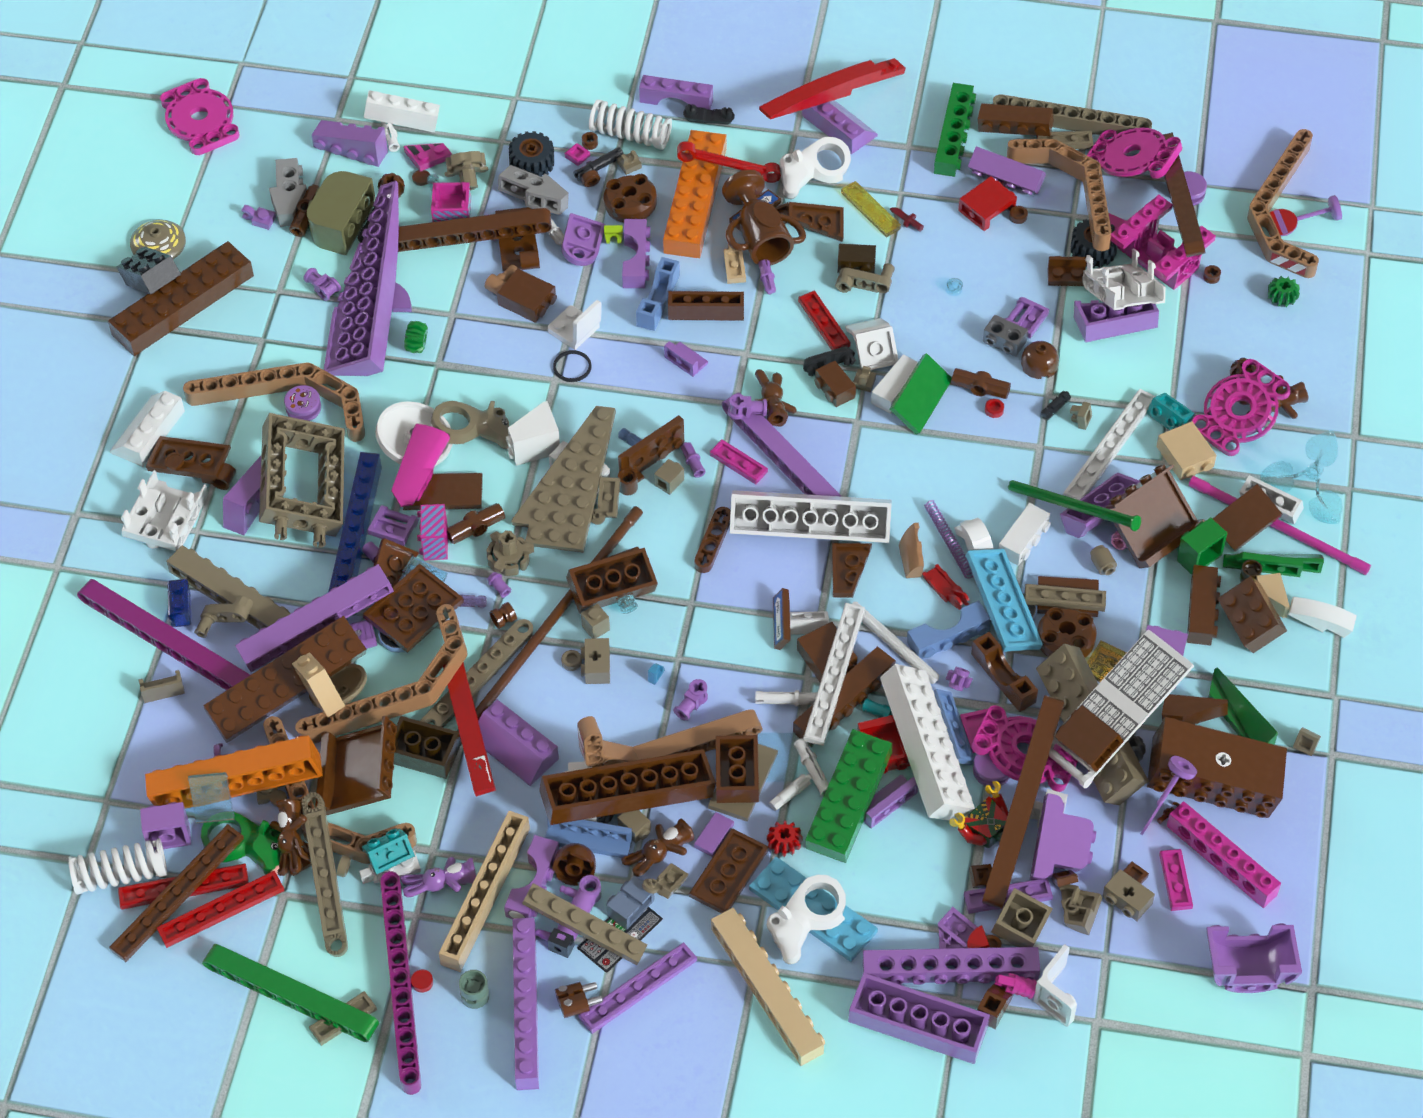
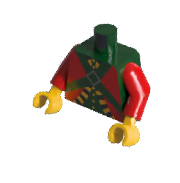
[949,781,1009,848]

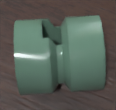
[459,970,489,1009]

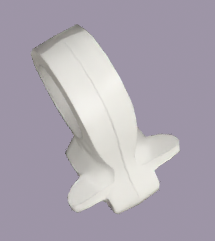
[779,137,851,199]
[766,874,846,965]

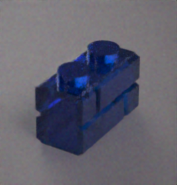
[167,579,192,627]

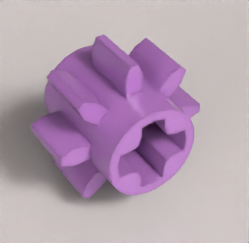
[946,666,973,691]

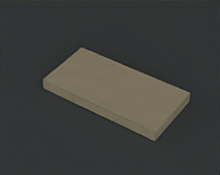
[708,744,778,822]

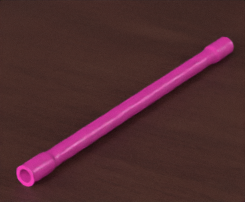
[1188,476,1371,575]

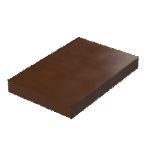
[1212,484,1283,552]
[1037,576,1099,617]

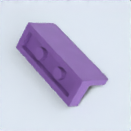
[864,775,918,829]

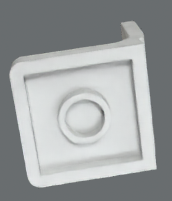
[548,300,601,350]
[845,318,898,370]
[1033,944,1077,1027]

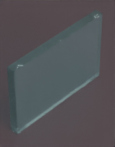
[758,733,797,782]
[188,772,235,823]

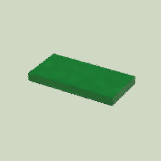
[889,353,952,435]

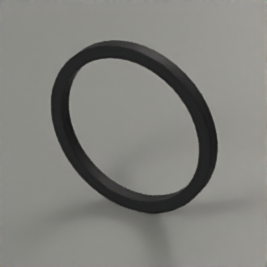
[553,350,592,382]

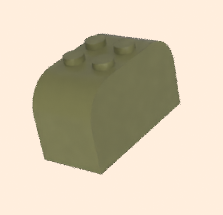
[307,171,376,255]

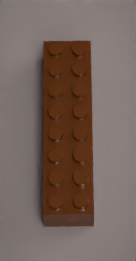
[108,241,254,356]
[203,616,367,743]
[539,749,716,825]

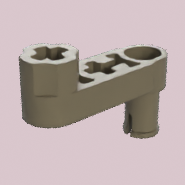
[835,263,895,293]
[194,595,253,638]

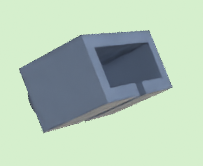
[606,876,654,930]

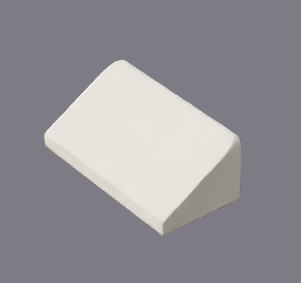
[790,611,829,635]

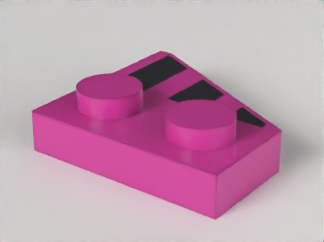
[404,143,452,172]

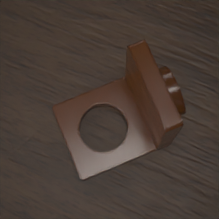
[289,838,312,876]

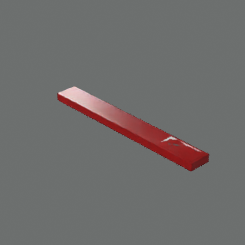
[443,662,496,797]

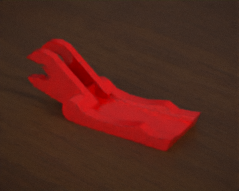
[922,564,970,610]

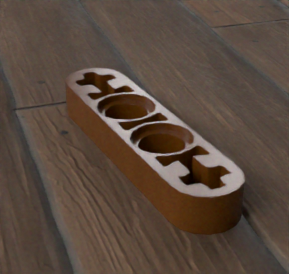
[694,507,731,573]

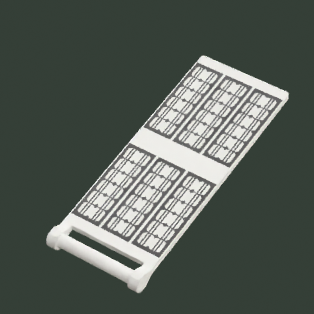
[1049,630,1194,788]

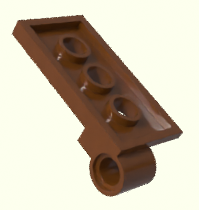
[495,207,540,272]
[618,415,685,495]
[146,436,236,490]

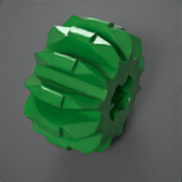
[1268,276,1300,308]
[404,321,428,353]

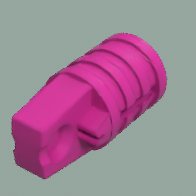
[994,973,1037,999]

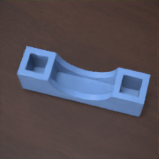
[636,257,680,331]
[907,601,991,659]

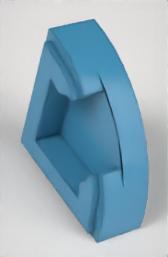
[648,663,665,685]

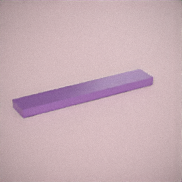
[579,942,697,1034]

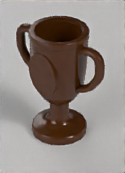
[722,170,806,265]

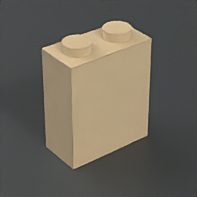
[1156,421,1217,481]
[292,652,345,717]

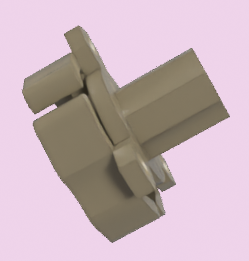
[445,151,489,190]
[486,530,534,576]

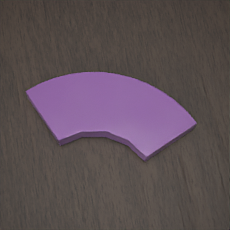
[392,282,412,312]

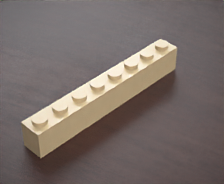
[439,811,530,972]
[711,907,825,1066]

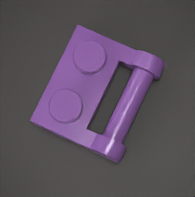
[1004,297,1049,339]
[367,505,419,546]

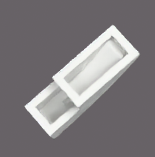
[1288,597,1357,638]

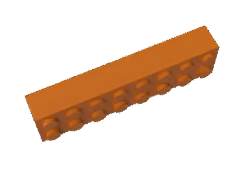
[663,130,727,258]
[145,735,323,809]

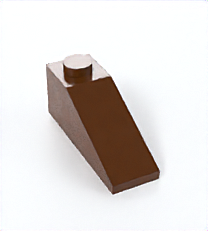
[1162,694,1228,724]

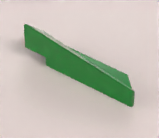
[1223,552,1324,577]
[1208,667,1278,745]

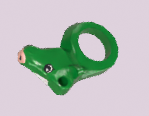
[201,810,281,875]

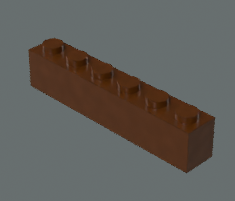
[793,646,896,747]

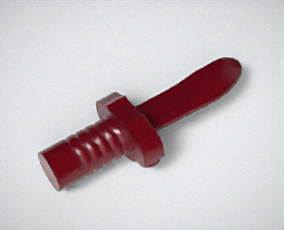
[890,207,924,232]

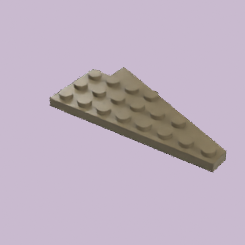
[511,406,616,553]

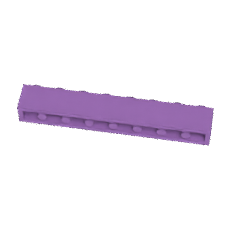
[235,564,394,672]
[513,918,539,1090]

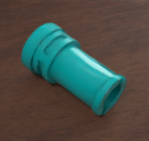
[862,698,893,718]

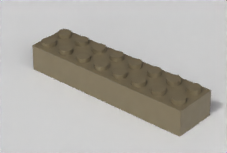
[1036,644,1149,805]

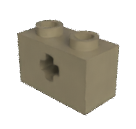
[581,638,610,684]
[1103,869,1155,921]

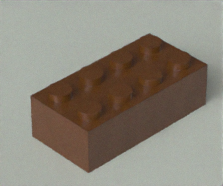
[566,547,658,614]

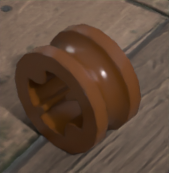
[582,132,598,150]
[1203,265,1221,284]

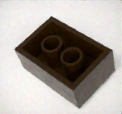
[394,716,461,779]

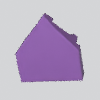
[938,907,977,949]

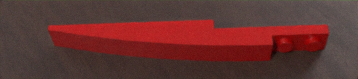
[759,58,906,120]

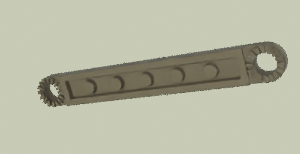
[420,619,533,727]
[302,792,348,957]

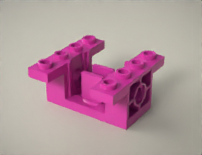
[1110,194,1216,290]

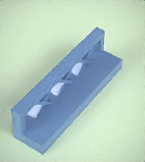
[934,689,974,765]
[545,817,632,858]

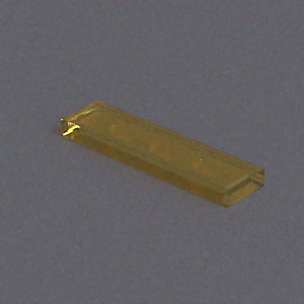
[841,181,901,238]

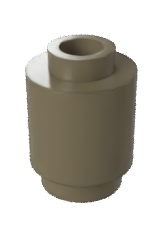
[1090,545,1117,575]

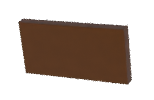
[403,473,483,510]
[689,828,769,914]

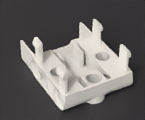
[1083,249,1166,310]
[121,470,209,551]

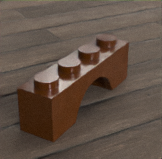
[971,632,1038,712]

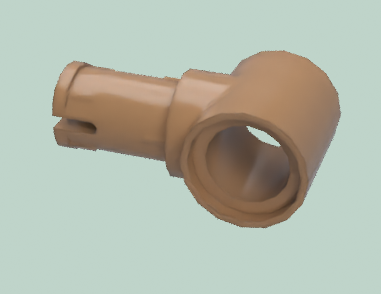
[484,265,517,295]

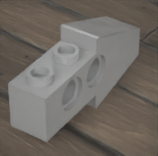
[269,158,307,227]
[498,165,569,215]

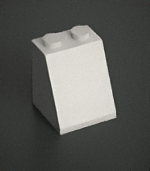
[506,401,560,466]

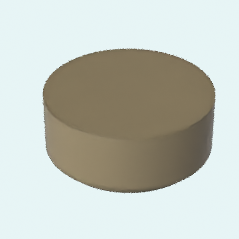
[561,650,582,671]
[336,855,351,877]

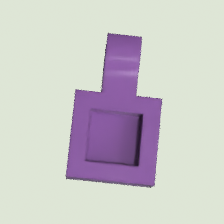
[241,205,276,230]

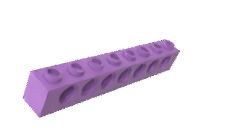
[863,947,1040,985]

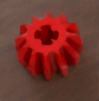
[767,820,803,857]

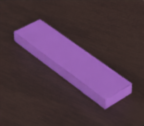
[964,878,1053,914]

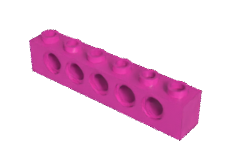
[1167,801,1281,908]

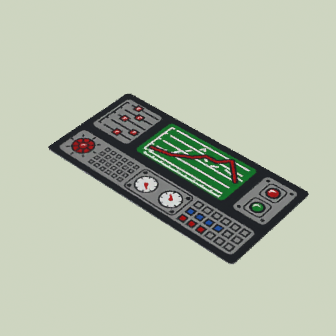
[577,907,663,973]

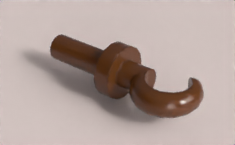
[1157,802,1180,824]

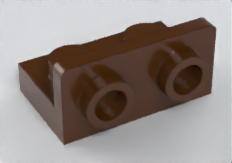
[1047,256,1086,286]

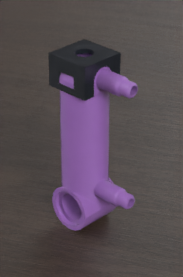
[535,875,602,958]

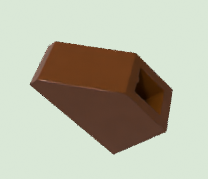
[977,984,1014,1030]

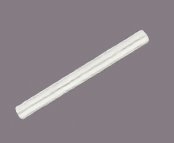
[852,601,939,684]

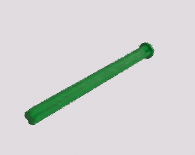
[1008,480,1141,531]

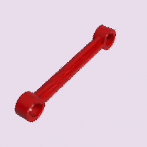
[677,141,781,183]

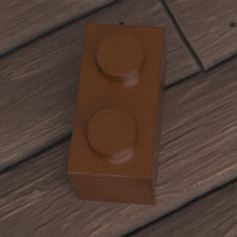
[814,361,856,407]

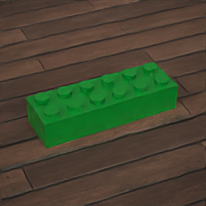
[805,729,892,863]

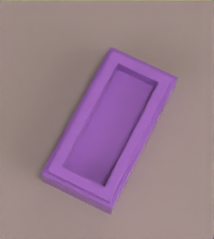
[694,812,734,857]

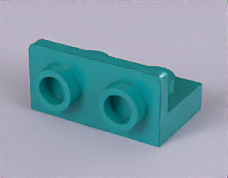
[1146,393,1195,430]
[362,829,415,875]

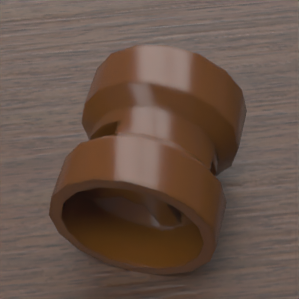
[489,602,517,629]

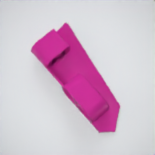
[391,423,450,507]

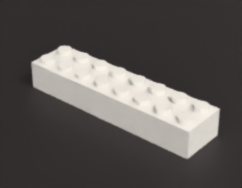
[730,490,892,543]
[880,664,975,822]

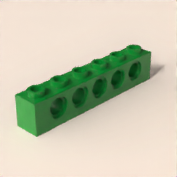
[934,82,977,177]

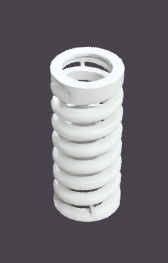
[589,99,672,150]
[69,838,168,895]

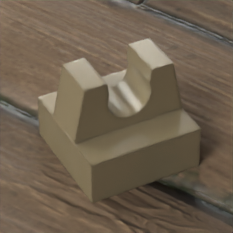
[617,150,642,175]
[853,366,876,392]
[1070,402,1092,430]
[1293,727,1321,756]

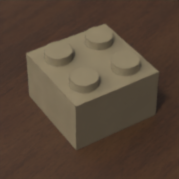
[991,888,1053,947]

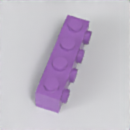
[968,146,1046,195]

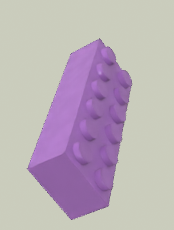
[848,973,990,1064]

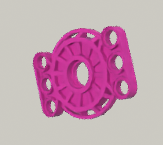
[160,78,240,155]
[1087,128,1183,179]
[1192,359,1290,456]
[971,705,1078,792]

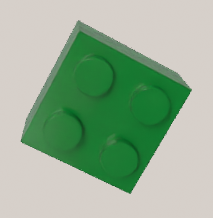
[1177,517,1227,575]

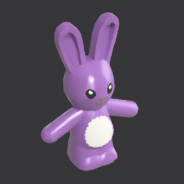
[401,857,476,897]

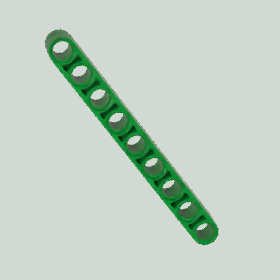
[202,944,379,1042]

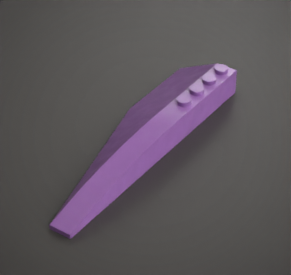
[324,181,399,376]

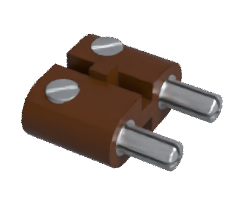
[555,982,603,1018]

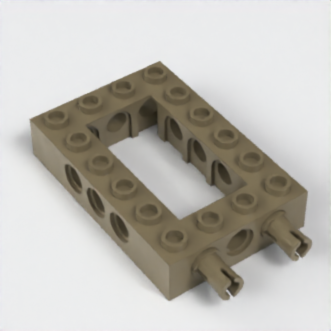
[259,413,345,548]

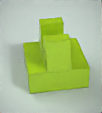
[604,225,623,244]

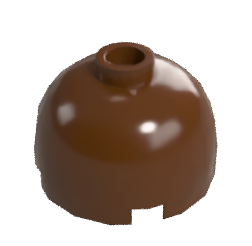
[1021,341,1059,379]
[553,843,596,886]

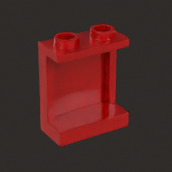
[958,176,1017,231]
[857,715,910,774]

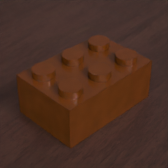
[1217,576,1287,653]
[716,735,759,803]

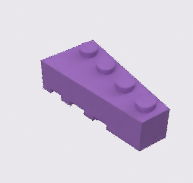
[312,120,388,167]
[1073,300,1159,343]
[223,456,261,535]

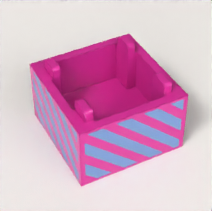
[431,182,471,222]
[417,504,448,561]

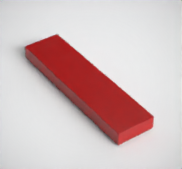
[798,290,851,350]

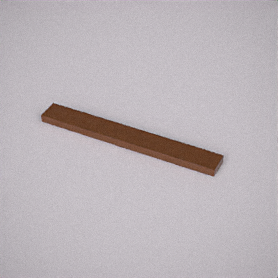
[109,824,244,963]

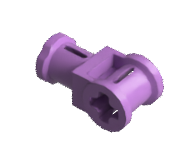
[304,268,341,301]
[728,394,767,420]
[673,679,708,721]

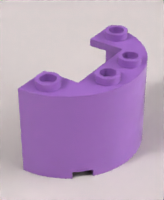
[1206,923,1302,993]

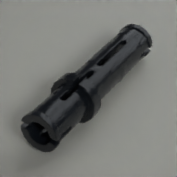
[573,147,624,181]

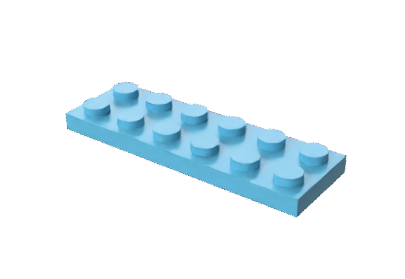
[966,549,1043,652]
[749,857,878,962]

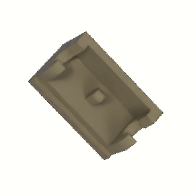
[138,670,185,703]

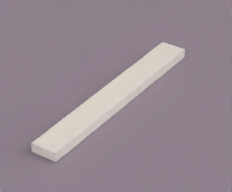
[1063,389,1156,500]
[803,603,865,746]

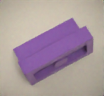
[664,341,708,377]

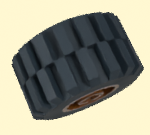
[508,131,554,177]
[1070,219,1118,268]

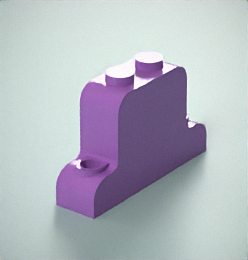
[1030,793,1096,880]

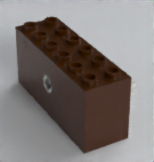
[1147,717,1287,818]

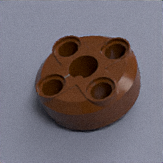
[603,174,657,223]
[1037,607,1097,658]

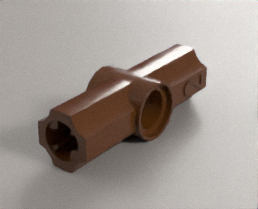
[289,184,319,237]
[951,368,1011,399]
[447,503,505,544]

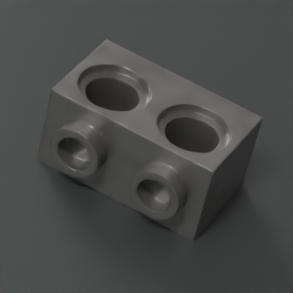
[983,315,1028,357]

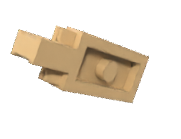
[724,238,746,284]

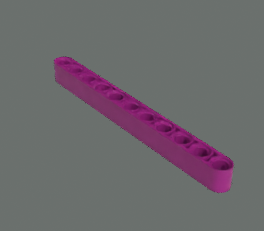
[77,579,250,690]
[380,871,422,1095]

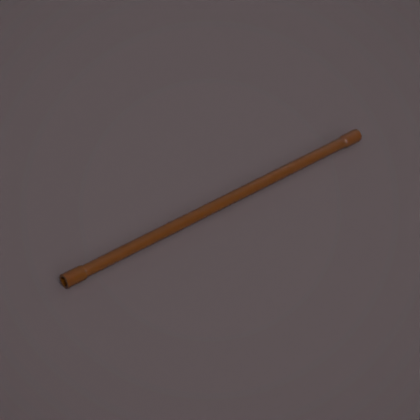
[457,506,643,745]

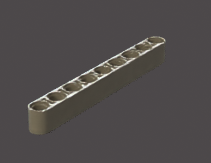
[993,94,1152,135]

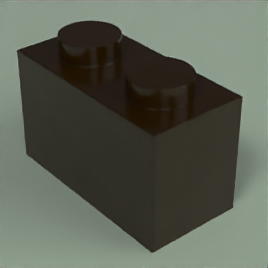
[837,244,876,274]

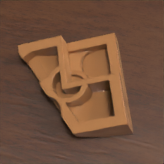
[899,522,924,578]

